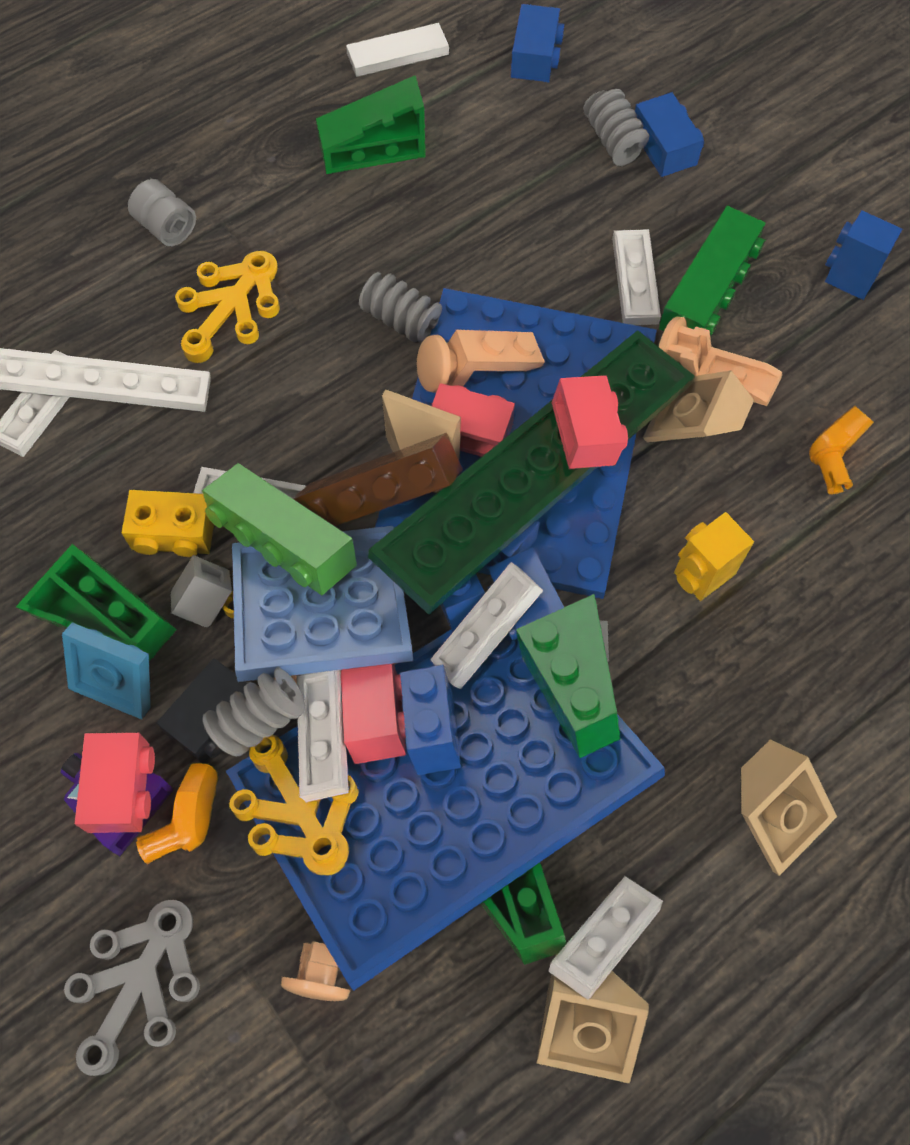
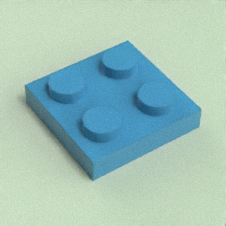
[62,622,151,720]

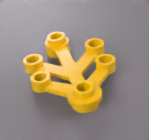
[175,251,280,363]
[229,735,358,875]

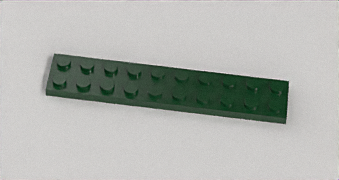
[368,330,695,614]

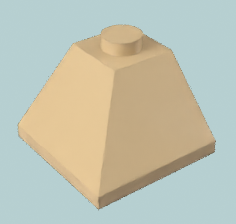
[643,371,754,442]
[382,389,461,493]
[741,740,837,876]
[537,954,649,1083]

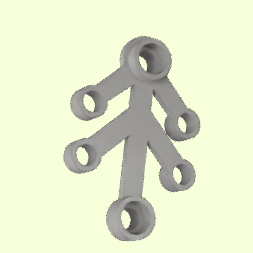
[64,900,200,1076]

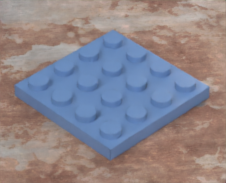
[232,526,413,682]

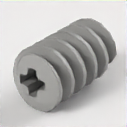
[583,89,649,167]
[359,272,442,343]
[203,667,305,756]

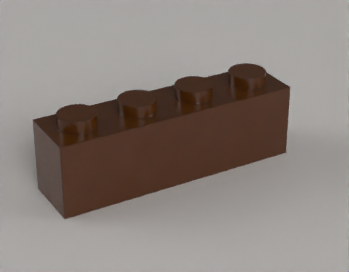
[292,433,463,526]

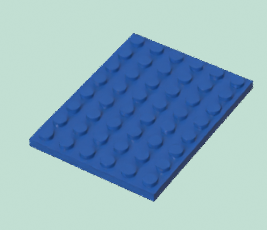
[375,288,657,599]
[226,630,665,991]

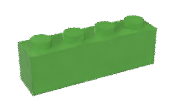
[202,463,357,596]

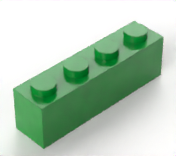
[659,206,766,337]

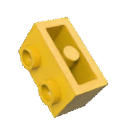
[121,490,214,557]
[674,512,754,601]

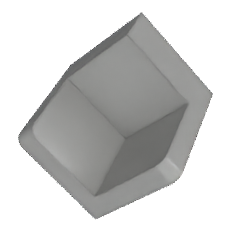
[171,555,232,627]

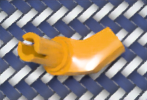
[809,406,874,494]
[136,763,218,864]

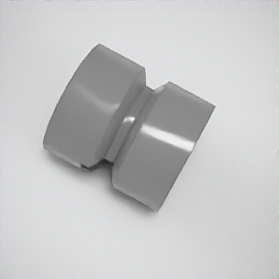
[128,179,196,247]

